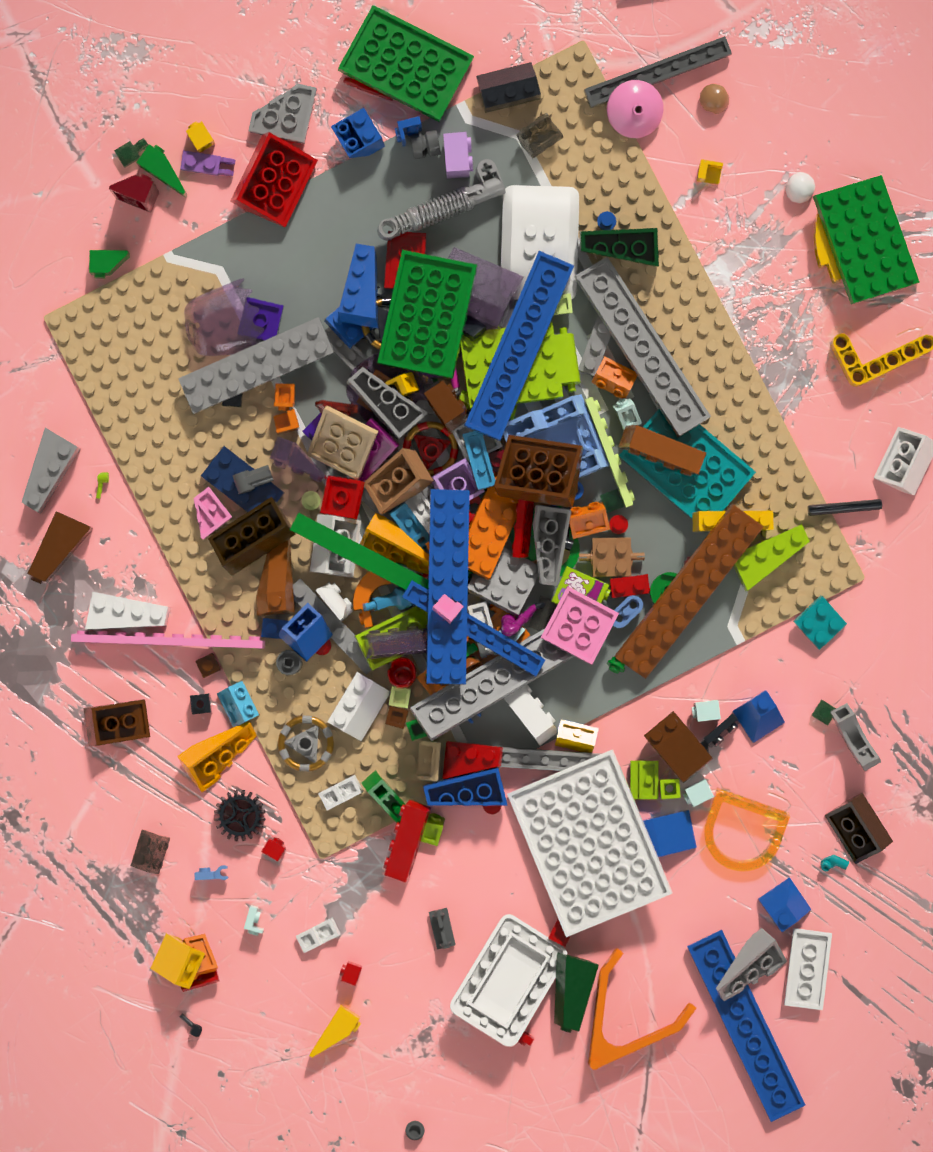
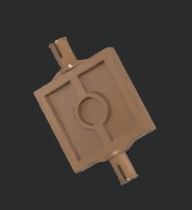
[579,537,645,577]

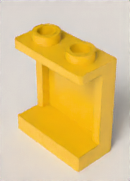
[150,933,205,989]

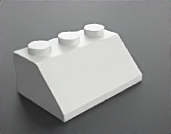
[874,427,933,496]
[310,514,361,578]
[327,672,391,741]

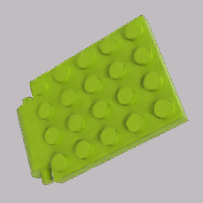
[460,322,581,410]

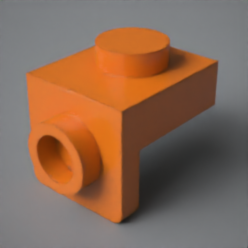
[274,383,295,411]

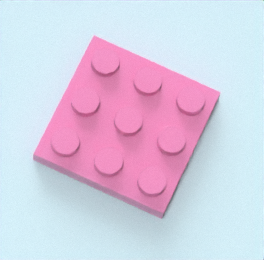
[540,586,619,665]

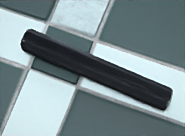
[807,499,882,516]

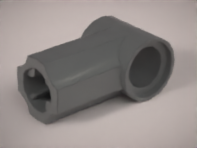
[232,465,274,494]

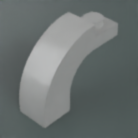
[830,703,881,771]

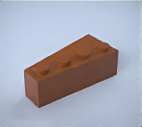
[618,425,706,477]

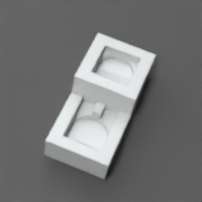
[318,775,364,810]
[296,917,341,953]

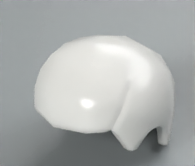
[785,172,816,203]

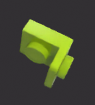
[421,813,445,846]

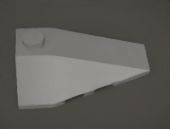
[716,928,787,1001]

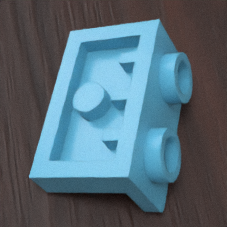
[217,681,259,727]

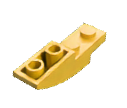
[813,211,841,284]

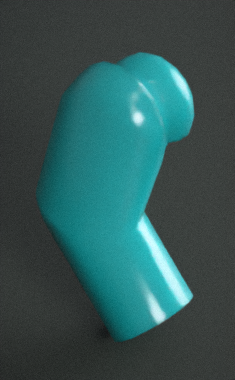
[820,855,849,872]

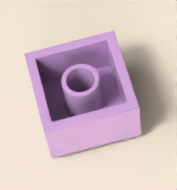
[443,132,473,179]
[431,458,485,500]

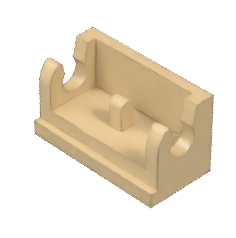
[417,741,441,781]

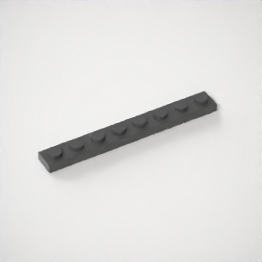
[584,36,732,108]

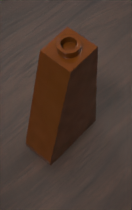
[27,511,93,584]

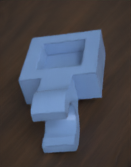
[194,865,229,880]

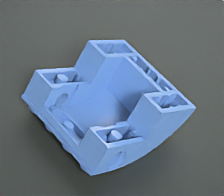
[503,394,610,478]

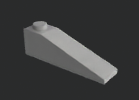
[533,505,571,586]

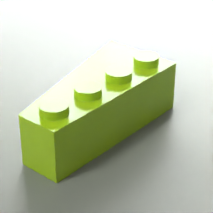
[734,524,810,592]

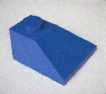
[732,690,785,743]
[758,877,811,932]

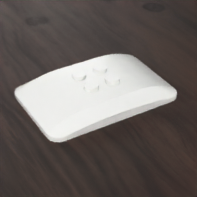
[500,185,579,300]
[450,914,567,1047]

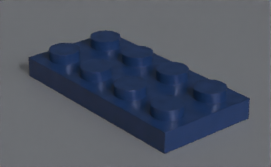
[201,446,285,512]

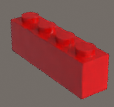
[383,800,431,883]

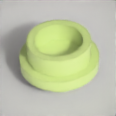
[301,491,321,510]

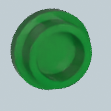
[607,657,625,674]

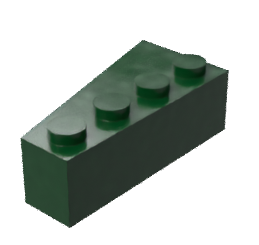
[579,228,659,267]

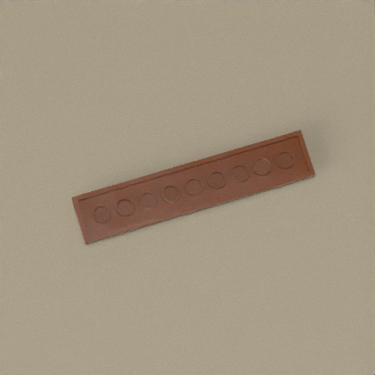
[615,503,764,679]

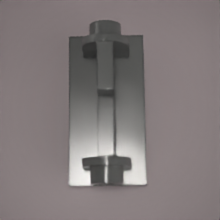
[428,908,456,950]

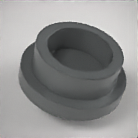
[405,1120,425,1140]

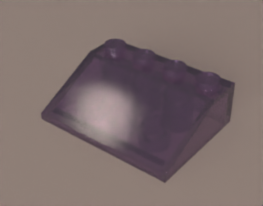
[447,247,524,329]

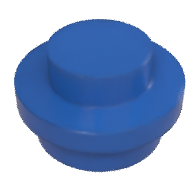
[597,211,616,230]

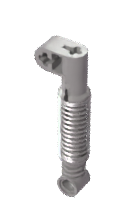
[377,159,506,241]

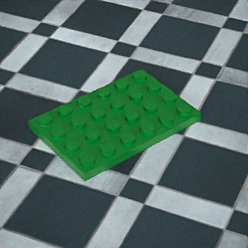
[338,5,474,122]
[813,175,920,305]
[377,250,478,379]

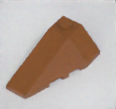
[256,539,294,616]

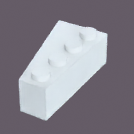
[85,592,171,630]
[504,685,558,746]

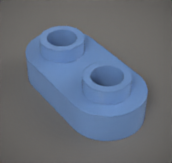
[613,595,643,628]

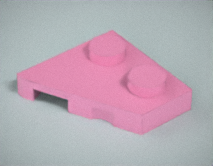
[193,487,233,540]

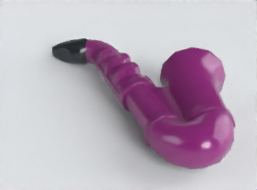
[501,602,546,636]

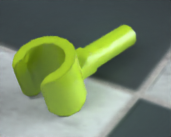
[96,472,109,499]

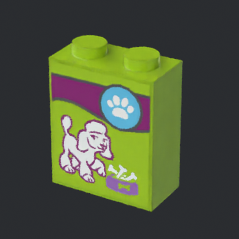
[551,566,611,605]

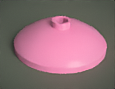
[607,80,664,138]

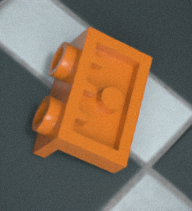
[592,356,638,399]
[569,502,610,539]
[182,934,218,980]

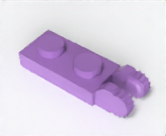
[180,150,236,176]

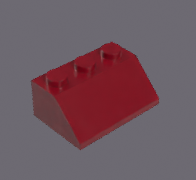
[109,174,159,213]

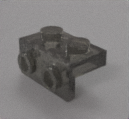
[516,113,563,159]
[130,829,170,874]

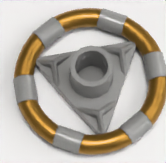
[278,715,334,772]

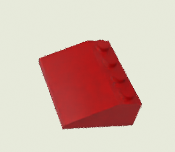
[230,132,318,228]

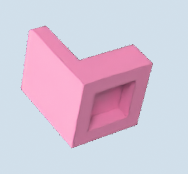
[432,594,464,623]

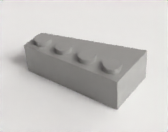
[21,427,81,514]

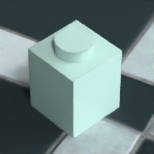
[691,700,721,722]
[683,779,714,807]

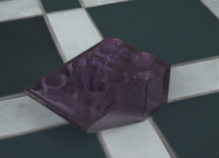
[270,437,327,482]

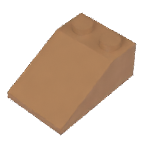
[364,448,433,514]

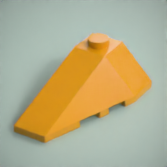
[360,513,429,575]
[177,721,257,792]

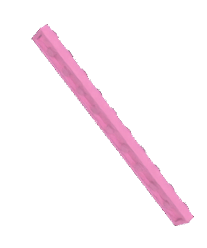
[71,630,265,649]

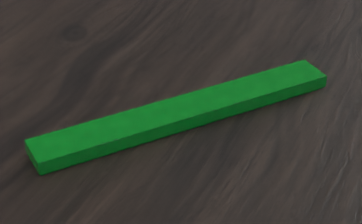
[290,512,428,590]

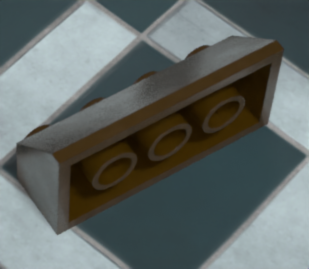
[208,497,296,576]

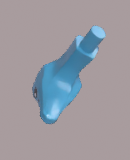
[363,587,414,611]

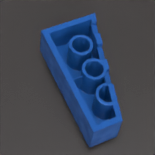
[338,244,378,328]
[423,767,508,806]

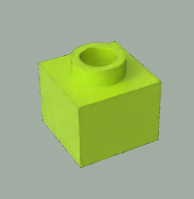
[659,778,681,799]

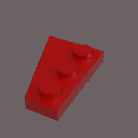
[442,741,503,779]

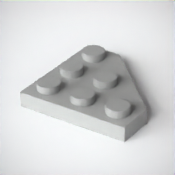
[248,84,317,144]

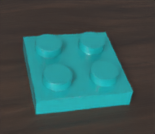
[793,595,847,650]

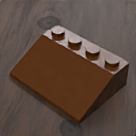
[494,435,583,508]

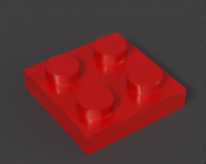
[320,475,365,520]

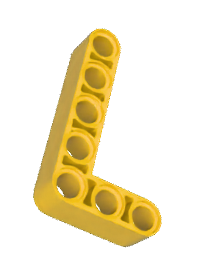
[831,333,933,387]

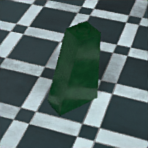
[554,952,599,1033]

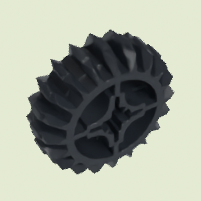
[214,790,266,842]

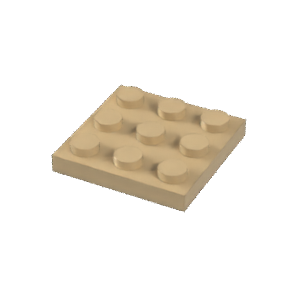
[307,406,378,480]

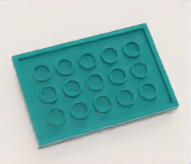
[619,409,756,520]

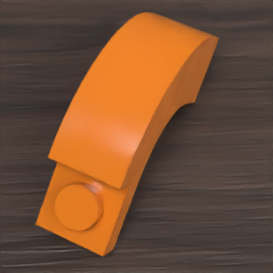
[353,571,393,628]

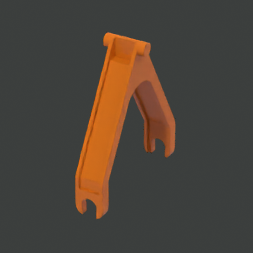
[588,948,697,1070]

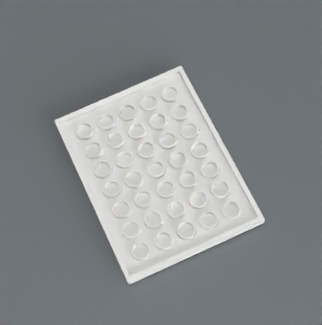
[507,749,673,937]

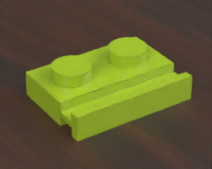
[630,760,659,799]

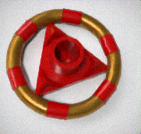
[403,421,459,476]

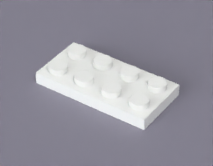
[784,928,832,1010]

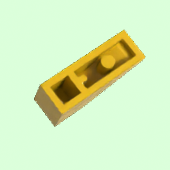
[309,1005,361,1058]

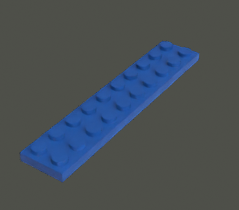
[464,251,574,441]
[426,489,470,685]
[687,929,806,1122]

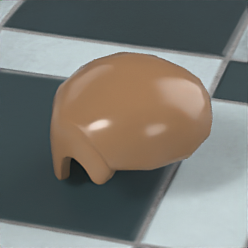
[699,84,730,114]

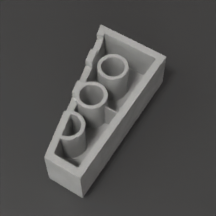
[347,367,428,440]

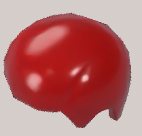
[387,657,417,689]

